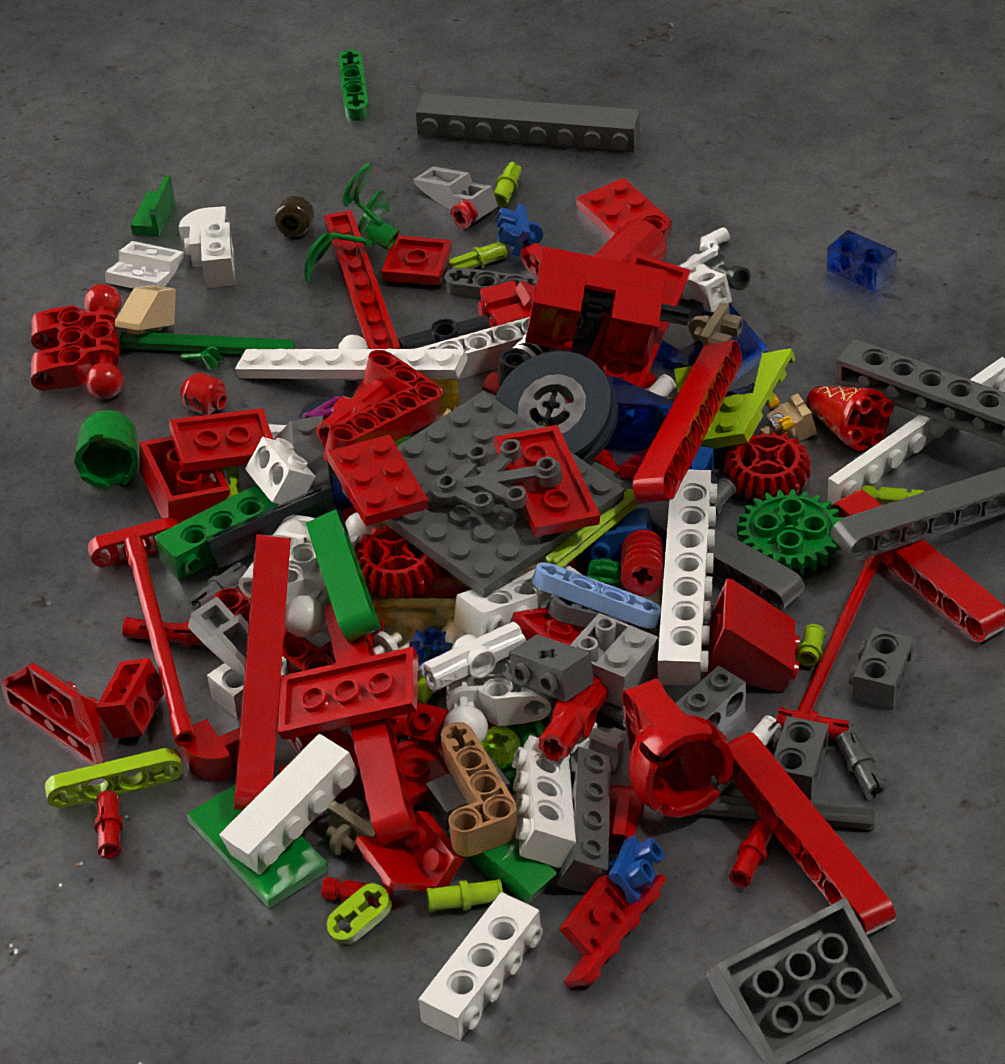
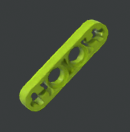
[45,748,183,808]

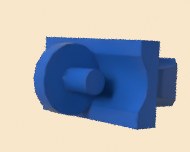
[495,204,543,257]
[604,835,665,905]

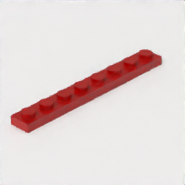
[324,210,401,349]

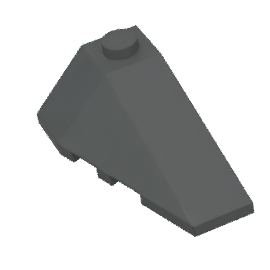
[274,415,334,502]

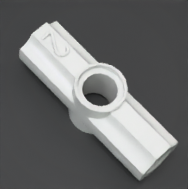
[421,621,526,692]

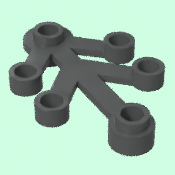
[431,439,563,515]

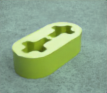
[327,883,392,945]

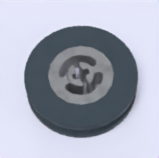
[495,351,618,463]

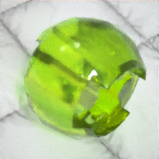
[481,726,521,769]

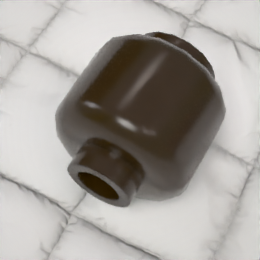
[274,196,314,238]

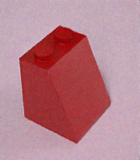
[704,578,800,693]

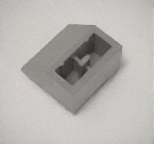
[570,613,659,708]

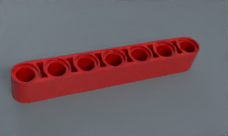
[831,489,1005,642]
[728,732,896,936]

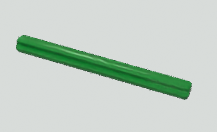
[119,331,295,355]

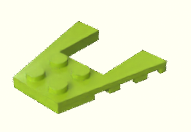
[674,348,795,449]

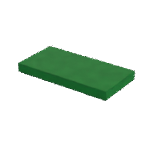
[187,785,329,908]

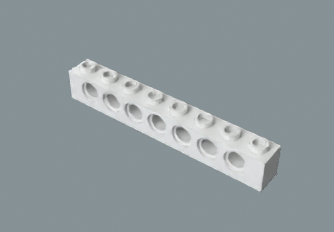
[658,470,717,686]

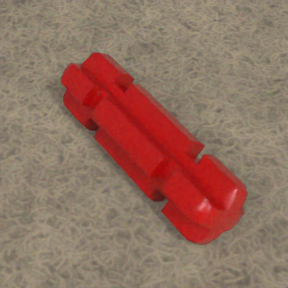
[321,877,394,907]

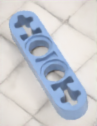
[532,562,661,629]

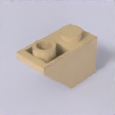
[115,285,176,334]

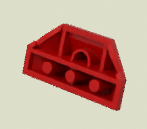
[1,662,106,765]

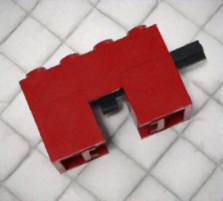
[525,246,690,366]

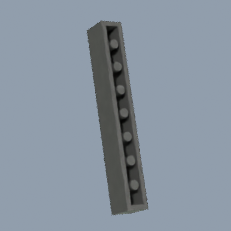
[416,93,640,152]

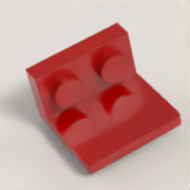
[355,811,465,893]

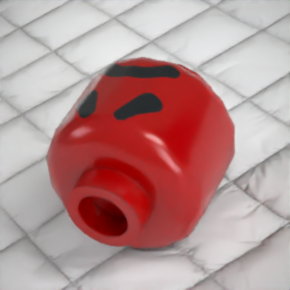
[180,372,228,415]

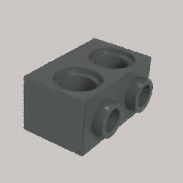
[848,628,914,710]
[676,666,746,731]
[773,716,829,800]

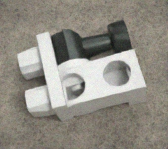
[679,249,751,313]

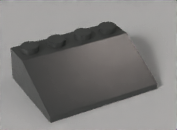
[705,897,903,1064]

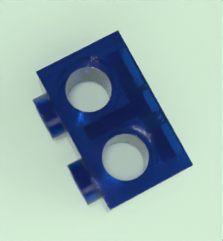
[826,230,897,293]

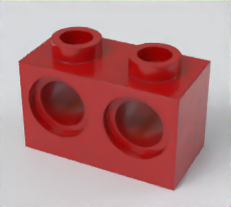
[95,658,164,739]

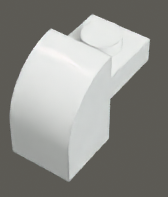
[179,206,228,267]

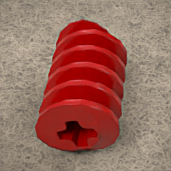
[621,530,664,596]

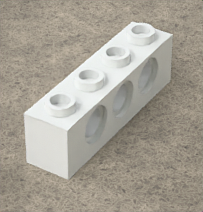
[454,565,582,638]
[512,735,576,868]
[418,892,543,1041]

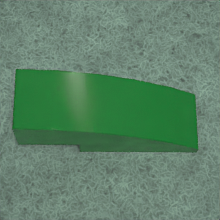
[446,830,557,904]

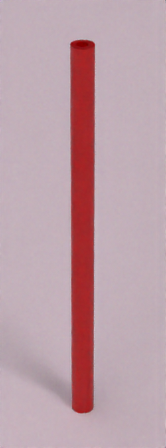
[797,554,882,713]

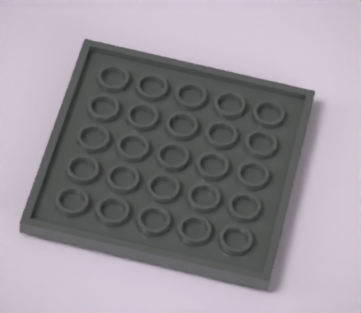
[342,391,625,598]

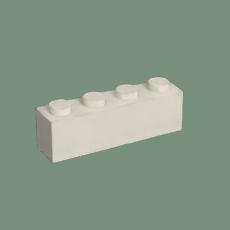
[219,734,359,875]

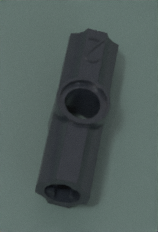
[398,315,491,349]

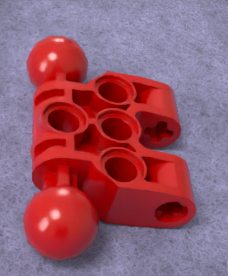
[31,283,124,400]

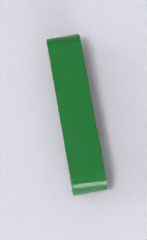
[306,509,381,643]

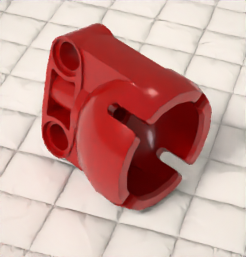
[622,679,734,818]

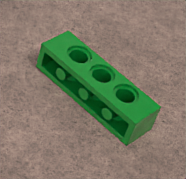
[155,484,279,580]

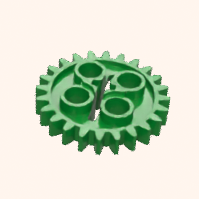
[737,489,842,575]

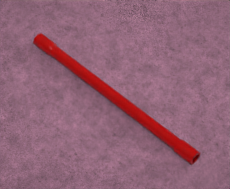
[124,535,196,747]

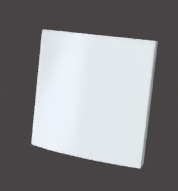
[105,241,184,289]

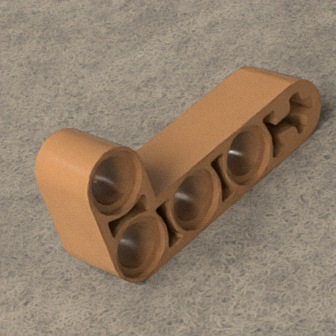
[441,722,518,857]

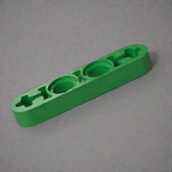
[338,49,369,120]

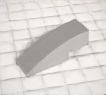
[413,167,498,219]
[188,597,283,677]

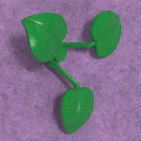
[304,162,400,282]

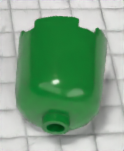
[74,410,138,489]

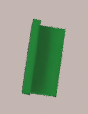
[131,176,175,237]

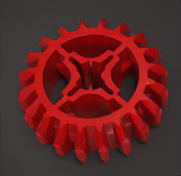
[724,430,811,502]
[354,524,442,602]

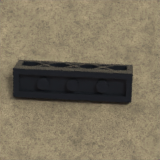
[205,485,336,568]

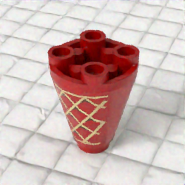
[806,386,894,451]

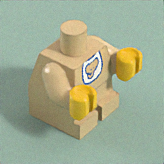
[759,393,817,442]

